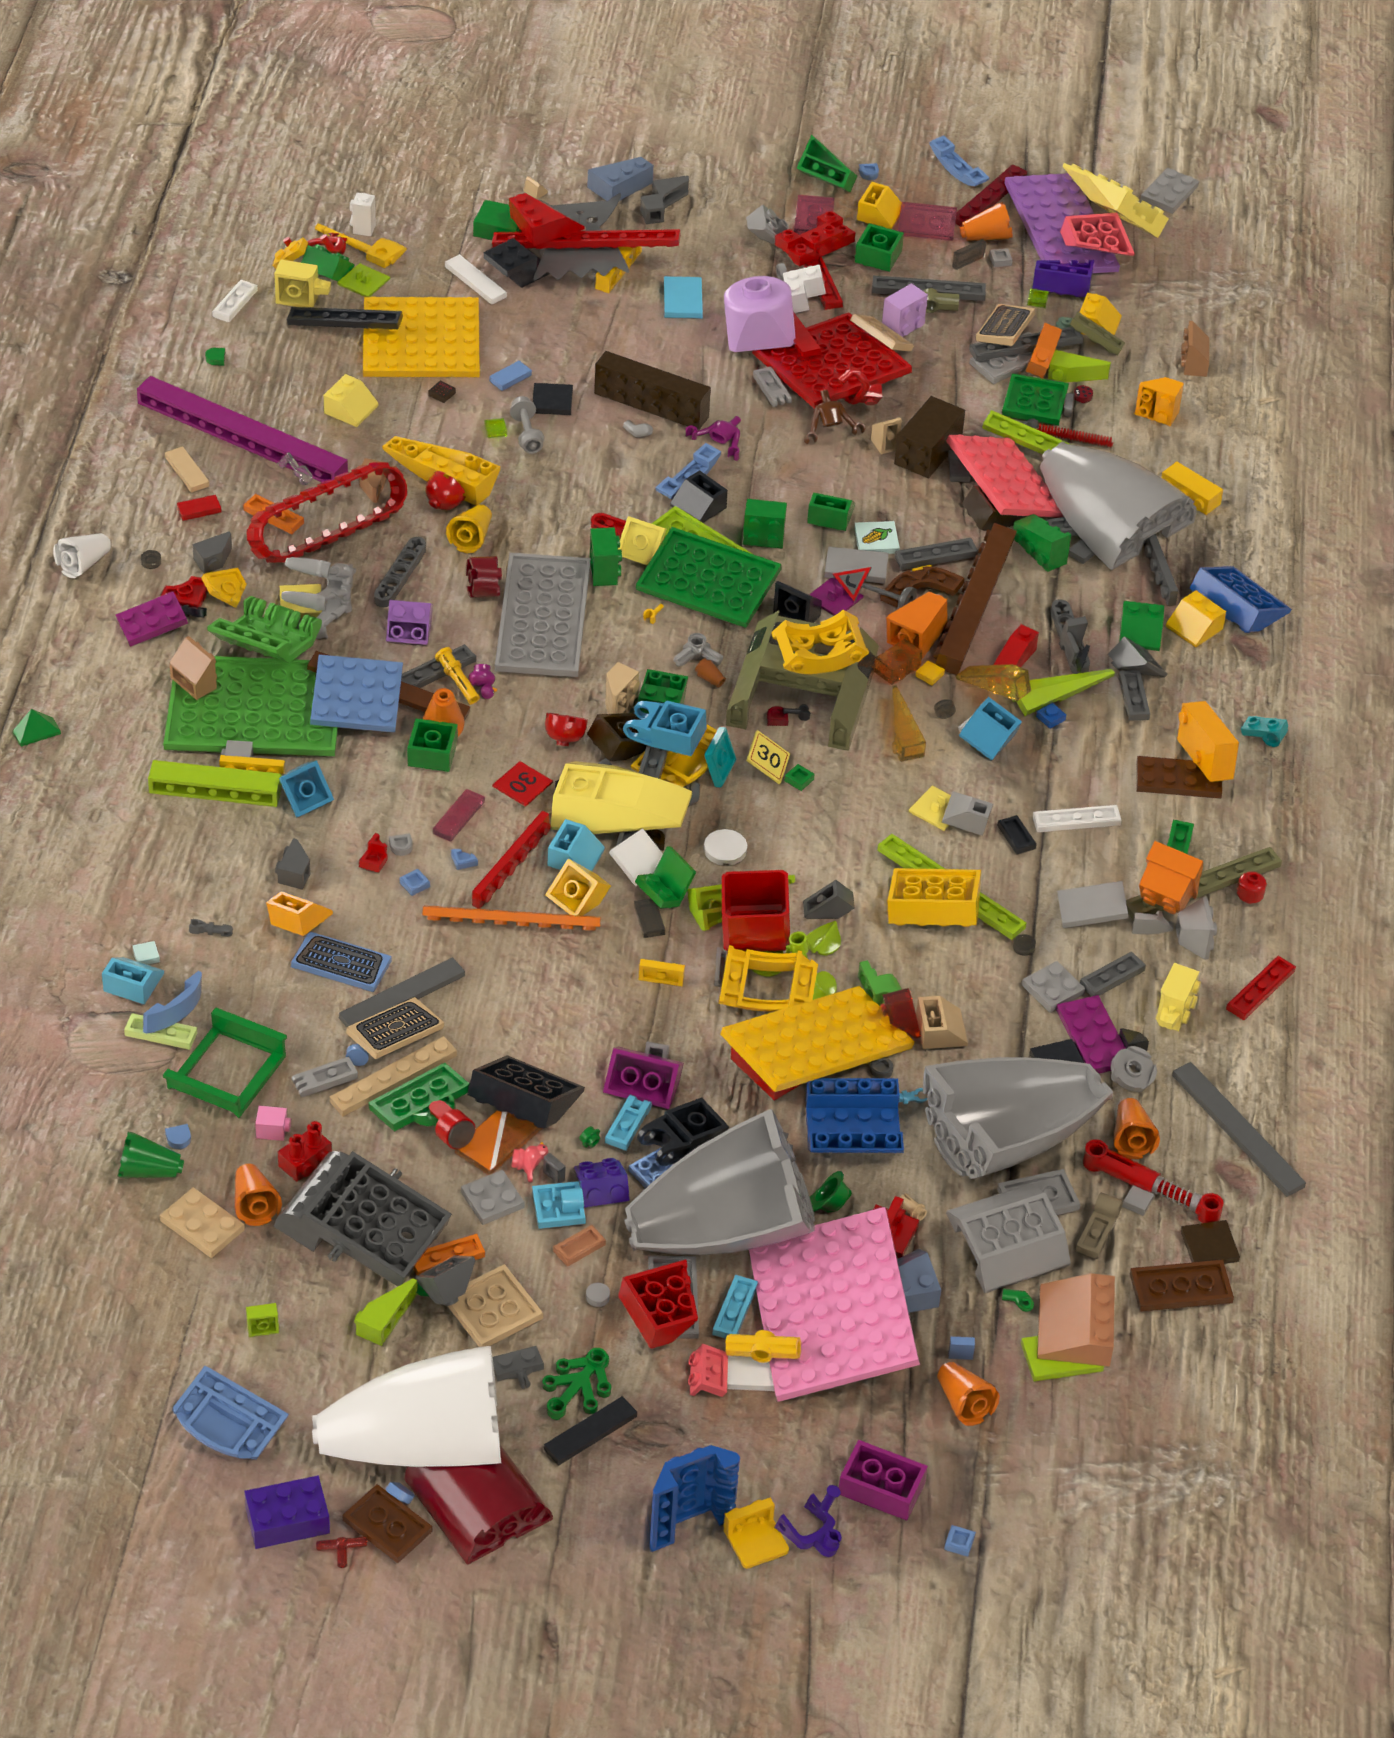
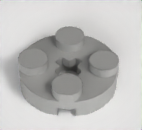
[1111,1046,1157,1093]

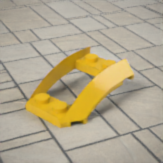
[718,945,818,1011]

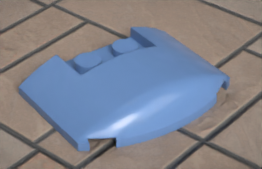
[172,1366,289,1460]

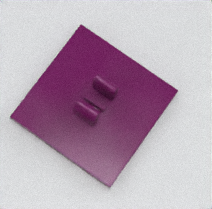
[809,578,864,616]

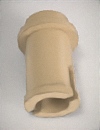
[900,1193,927,1221]

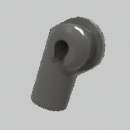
[688,782,700,807]

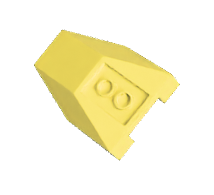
[1063,163,1169,238]

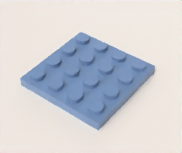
[310,655,403,733]

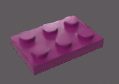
[115,592,188,647]

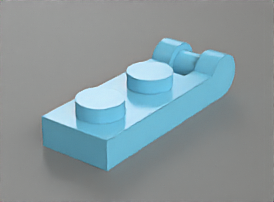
[605,1095,652,1151]

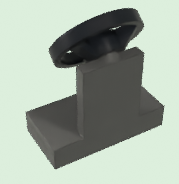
[1059,616,1090,673]

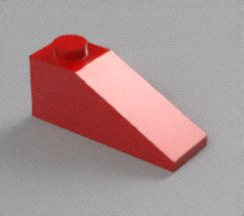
[987,624,1039,684]

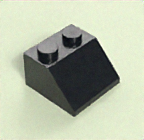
[773,581,822,623]

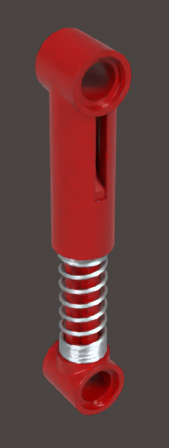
[1083,1139,1224,1223]

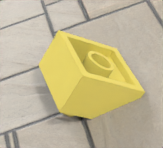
[323,374,379,427]

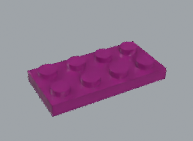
[1056,995,1126,1074]

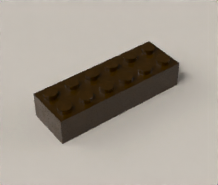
[594,351,711,430]

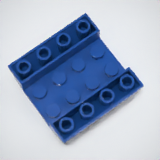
[806,1078,904,1153]

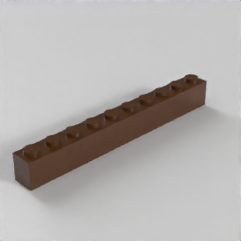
[933,523,1017,676]

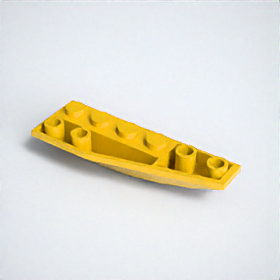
[382,436,501,506]

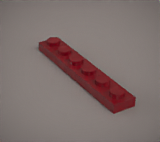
[951,164,1028,227]

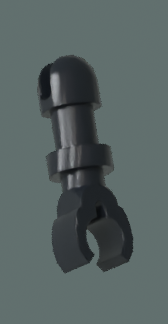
[181,605,207,618]

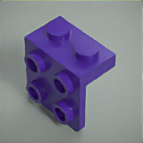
[574,1158,630,1208]

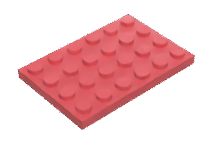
[946,434,1064,518]

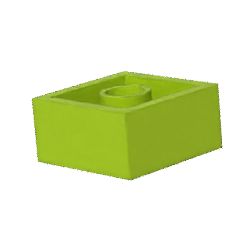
[246,1303,279,1337]

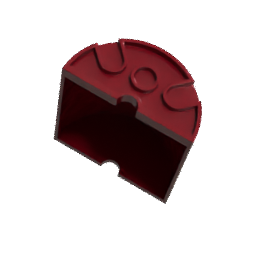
[404,1445,553,1565]

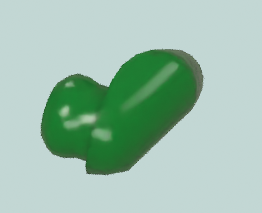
[1002,1289,1034,1312]

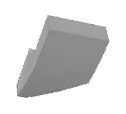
[1132,910,1174,934]

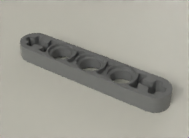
[374,537,426,608]
[1051,599,1090,674]

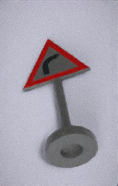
[832,567,917,609]

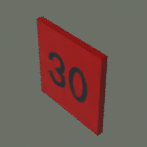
[492,761,553,807]

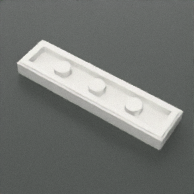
[445,254,507,304]
[1033,805,1122,832]

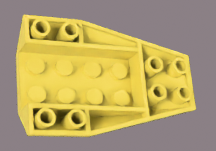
[551,761,692,834]

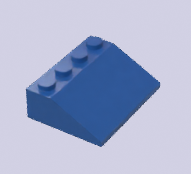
[1189,566,1292,633]

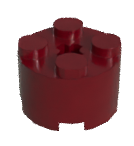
[466,556,502,598]

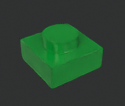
[784,764,815,791]

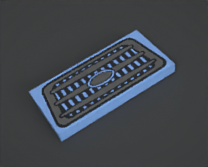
[291,932,392,992]

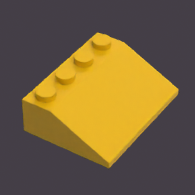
[887,868,981,927]

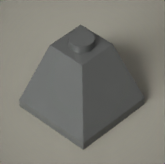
[1108,636,1168,677]
[415,1255,475,1306]

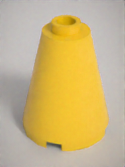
[446,505,492,553]

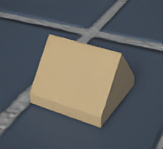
[524,176,548,199]

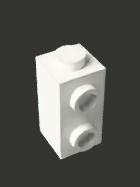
[350,193,376,236]

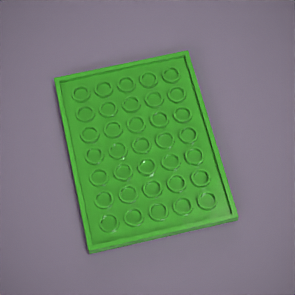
[163,656,338,756]

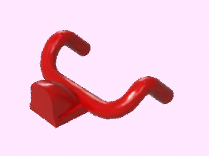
[283,233,347,255]
[838,368,882,406]

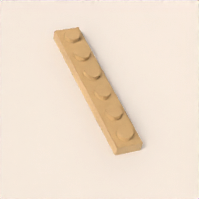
[330,1036,457,1117]

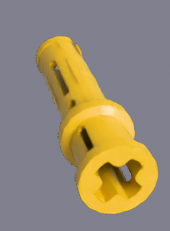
[435,647,480,705]

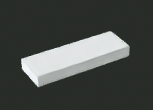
[212,280,258,322]

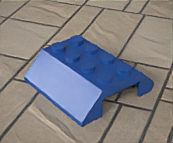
[649,1445,740,1552]

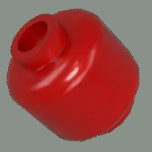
[1237,872,1267,904]

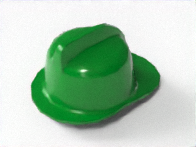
[810,1171,852,1213]

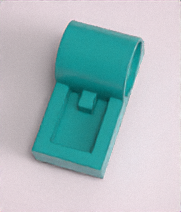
[1241,716,1288,747]

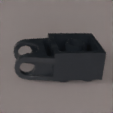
[637,1097,729,1166]

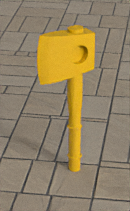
[315,223,407,268]

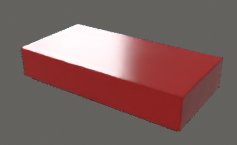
[177,494,222,521]

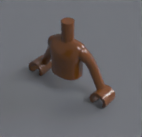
[804,390,866,444]

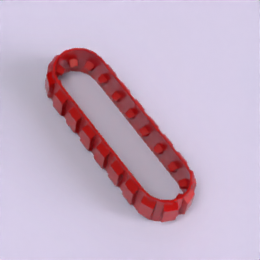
[247,462,407,563]

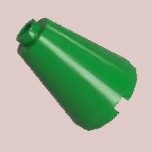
[117,1131,184,1178]

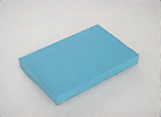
[664,276,703,318]

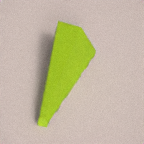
[1004,669,1115,717]
[687,875,796,931]

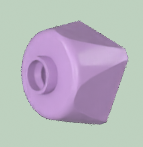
[724,276,796,352]

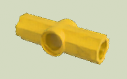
[725,1330,801,1363]

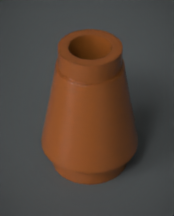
[695,658,726,688]

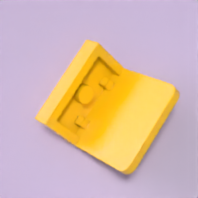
[724,1497,789,1569]

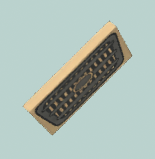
[976,304,1035,346]
[346,997,444,1059]

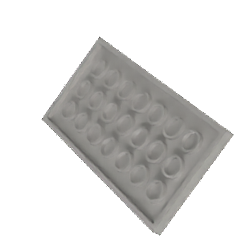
[495,553,591,677]

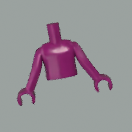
[685,416,741,461]

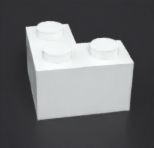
[783,265,826,313]

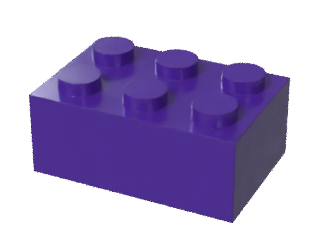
[244,1475,330,1549]

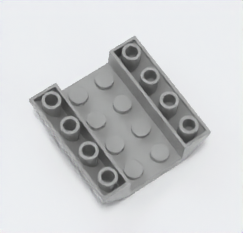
[946,1184,1071,1293]

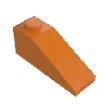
[1026,323,1062,378]

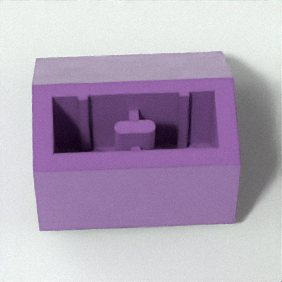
[386,600,433,645]

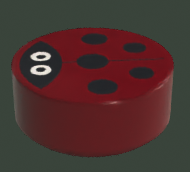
[1074,385,1093,403]

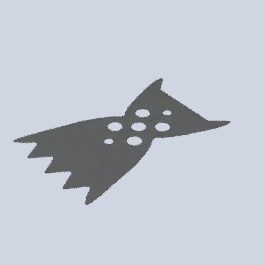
[533,193,629,281]

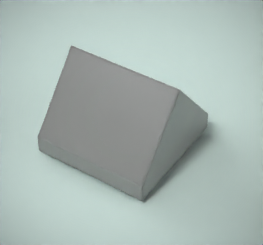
[645,1041,669,1059]

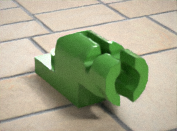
[858,960,912,1021]

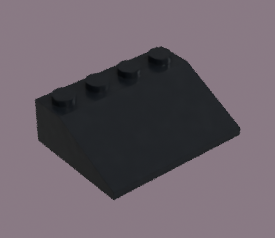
[467,1055,585,1128]

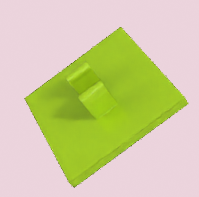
[337,263,390,297]

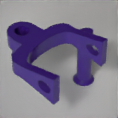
[774,1485,842,1557]

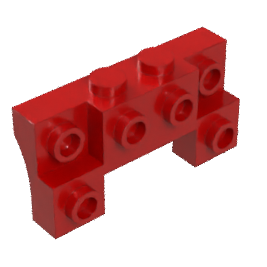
[775,211,856,267]

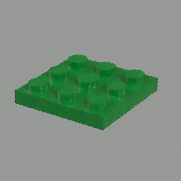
[1002,373,1069,426]

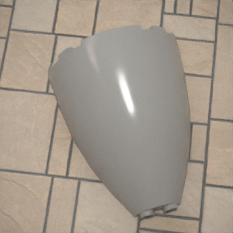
[1040,442,1196,570]
[923,1057,1113,1179]
[624,1109,815,1255]

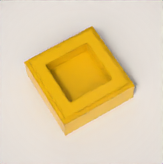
[916,660,945,686]

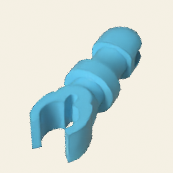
[899,1088,927,1104]

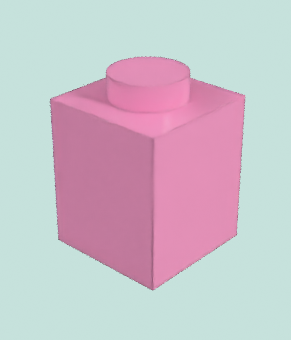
[255,1106,291,1141]

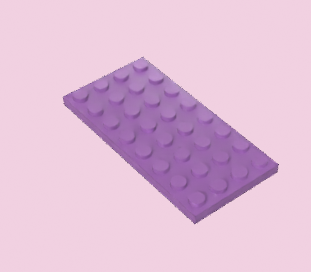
[1004,173,1120,274]

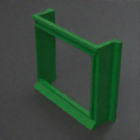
[163,1007,287,1118]

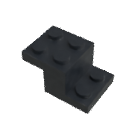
[483,238,550,288]

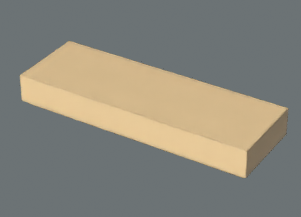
[165,446,209,493]

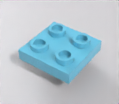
[532,1181,586,1229]

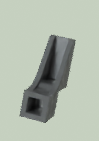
[640,175,689,225]

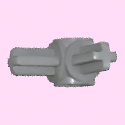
[674,633,723,667]

